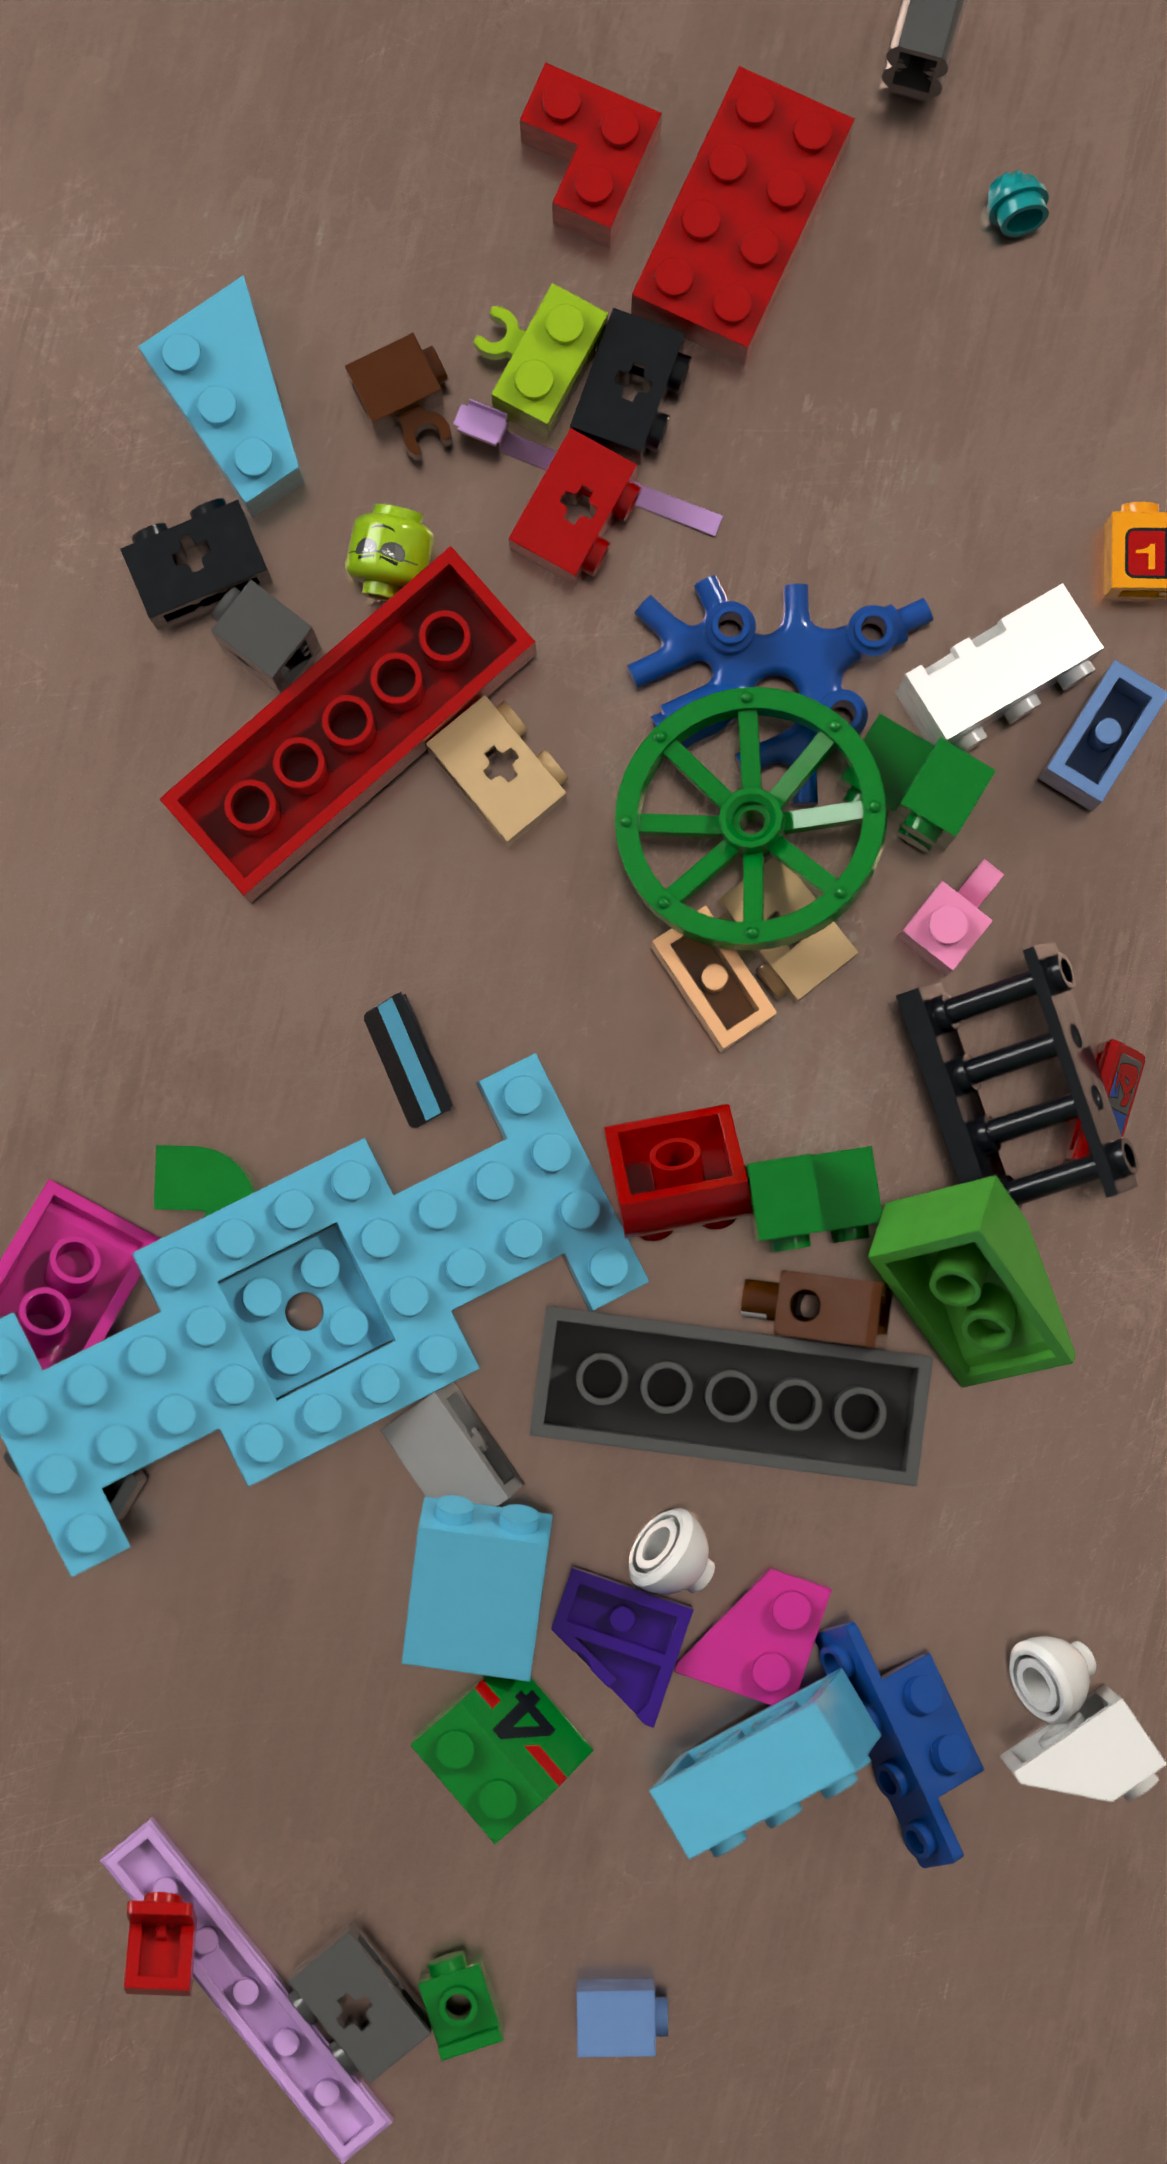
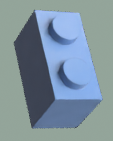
[1038,660,1167,811]

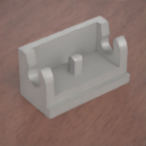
[380,1382,525,1507]

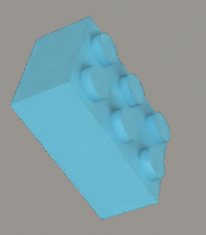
[649,1668,881,1859]

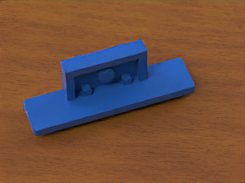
[815,1621,984,1868]

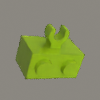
[473,283,608,441]

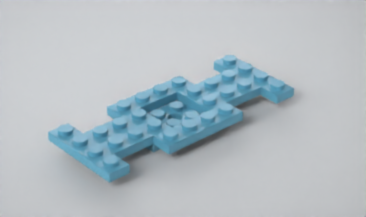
[0,1053,649,1577]

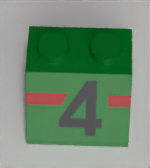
[410,1675,594,1844]

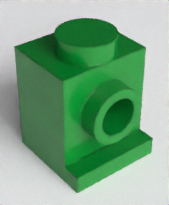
[418,1951,505,2062]

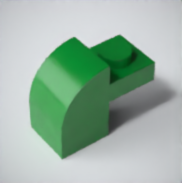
[154,1145,258,1276]

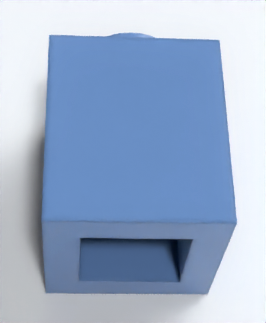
[577,1978,668,2057]

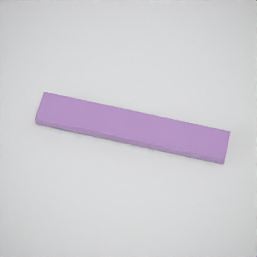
[100,1817,394,2164]

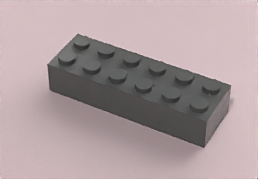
[529,1305,933,1487]

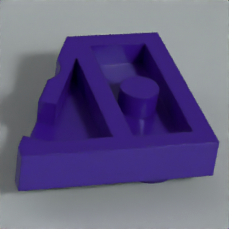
[551,1566,694,1728]

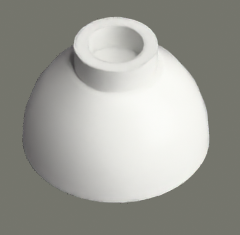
[629,1508,715,1594]
[1009,1636,1096,1724]

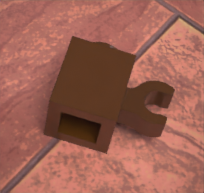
[345,333,452,461]

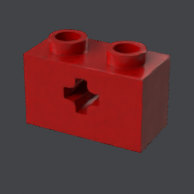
[508,428,642,586]

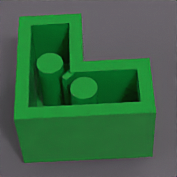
[836,713,996,853]
[744,1146,882,1253]

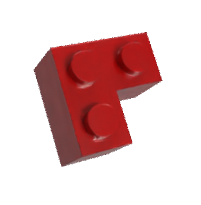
[520,62,662,249]

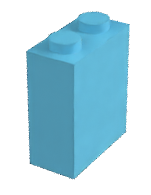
[402,1495,553,1682]

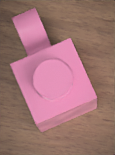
[896,859,1005,976]

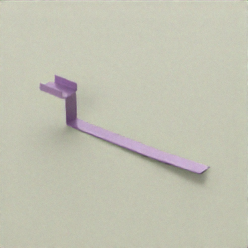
[453,399,723,536]

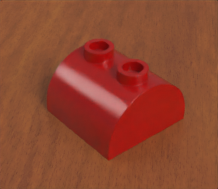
[604,1104,752,1241]

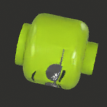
[345,504,434,601]

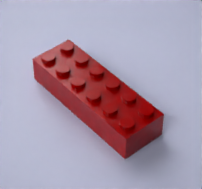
[159,546,537,903]

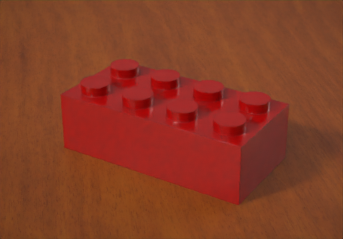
[631,66,855,366]

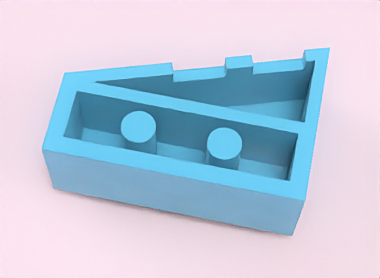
[138,275,304,518]

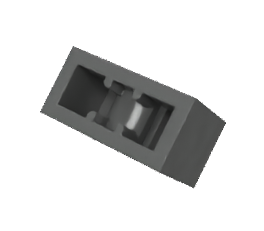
[211,580,321,694]
[288,1921,432,2084]

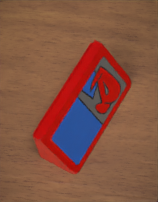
[1065,1039,1145,1162]

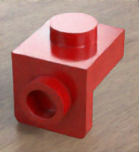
[124,1892,197,1996]

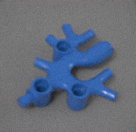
[626,575,934,806]

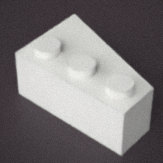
[895,583,1104,752]

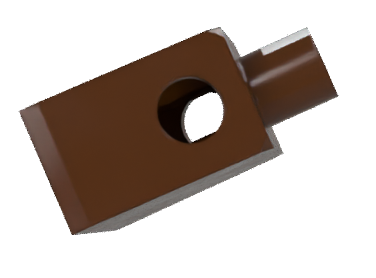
[741,1270,893,1348]

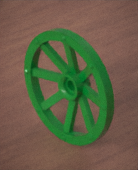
[615,687,887,951]

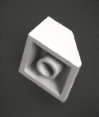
[999,1684,1167,1802]

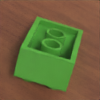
[868,1175,1076,1388]

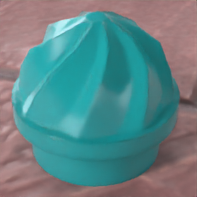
[987,170,1049,237]

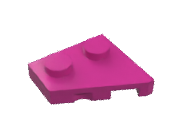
[674,1567,832,1705]

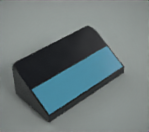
[364,992,455,1128]

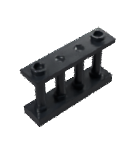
[896,942,1138,1210]

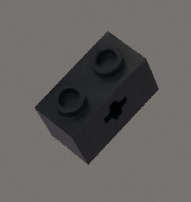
[570,308,692,466]
[120,498,273,629]

